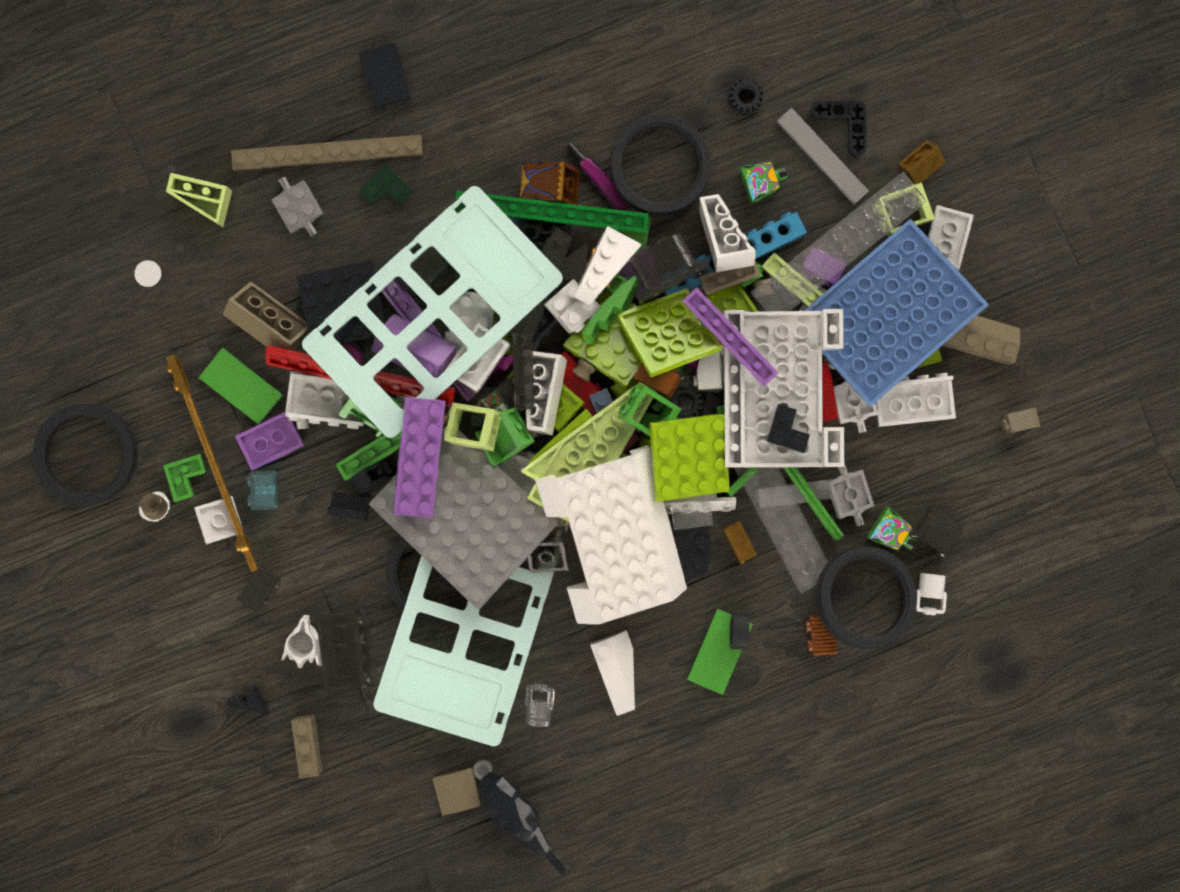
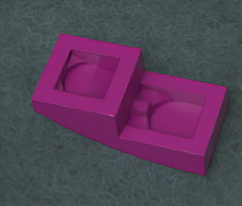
[487,354,523,381]

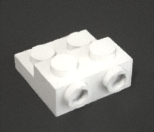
[544,279,600,334]

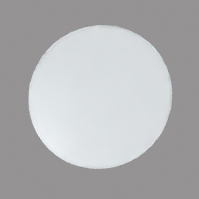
[135,260,161,287]

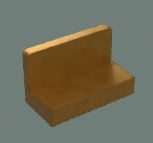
[898,140,945,185]
[722,521,757,564]

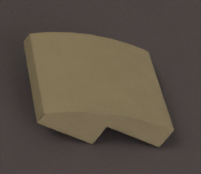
[432,767,482,816]

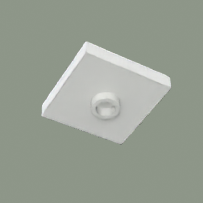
[194,496,242,544]

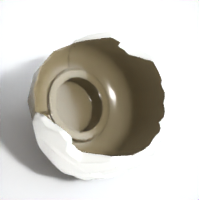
[139,491,170,522]

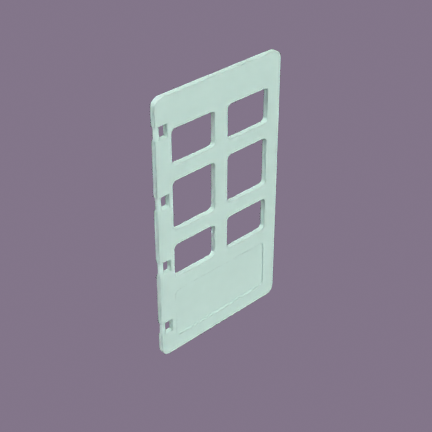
[302,186,563,438]
[374,523,568,746]

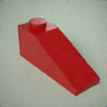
[822,362,839,423]

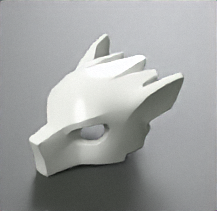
[281,615,323,668]

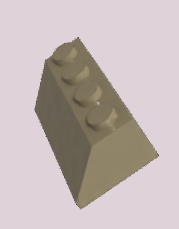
[223,282,308,351]
[943,316,1020,365]

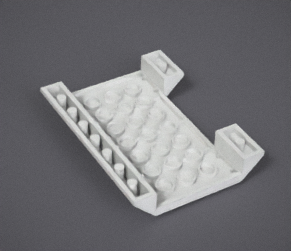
[724,309,844,467]
[535,445,687,624]

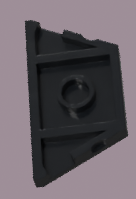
[671,514,710,582]

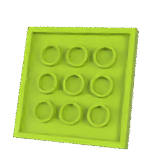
[617,288,722,378]
[563,290,642,388]
[649,414,730,502]

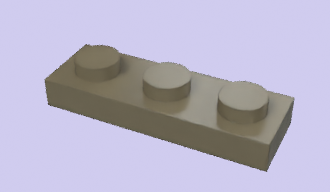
[699,261,761,296]

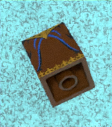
[519,161,580,205]

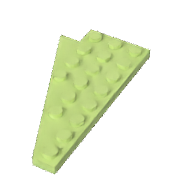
[521,382,657,522]

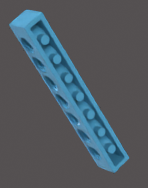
[659,212,807,296]

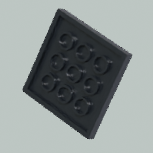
[296,260,386,345]

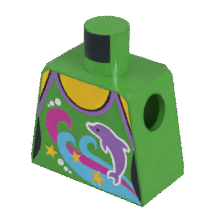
[739,162,787,205]
[866,507,917,550]

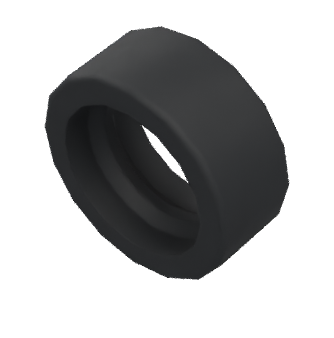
[730,612,749,650]

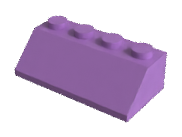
[371,314,458,378]

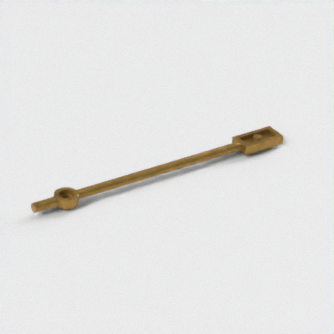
[166,355,258,572]

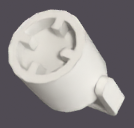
[916,573,947,615]

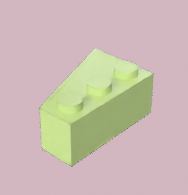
[166,173,232,227]

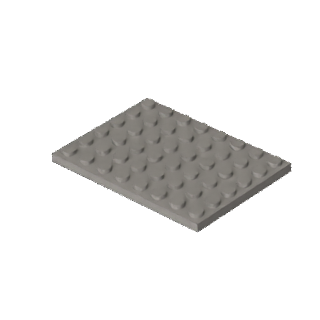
[369,421,559,610]

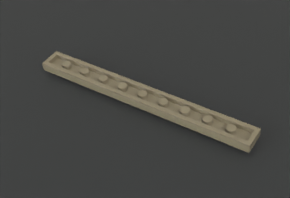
[231,135,423,171]

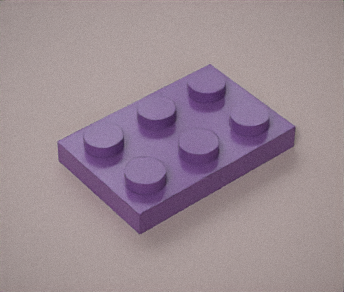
[235,412,305,471]

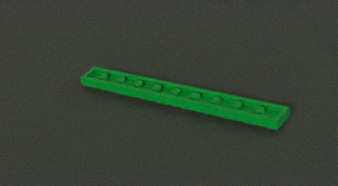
[455,191,649,234]

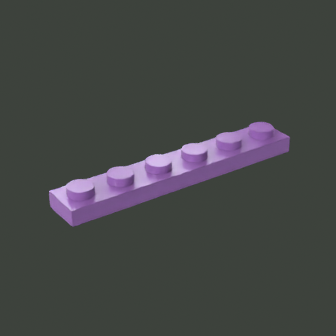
[682,287,778,387]

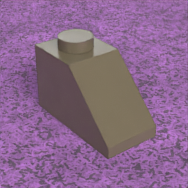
[1001,407,1040,433]

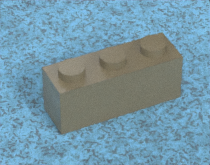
[291,714,323,779]

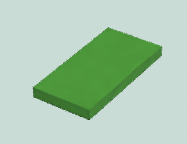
[199,348,283,424]
[687,608,753,695]

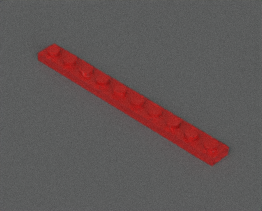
[265,345,455,407]

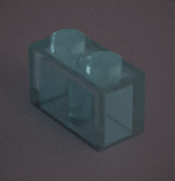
[247,471,278,510]

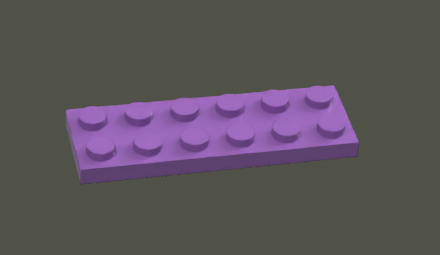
[393,397,445,518]

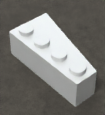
[699,194,756,272]
[573,227,642,305]
[524,350,567,435]

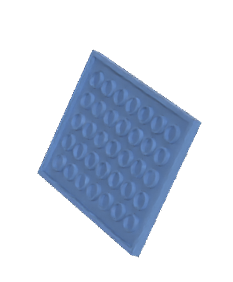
[804,219,989,407]

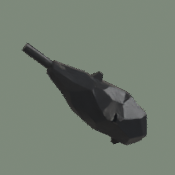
[479,772,567,875]

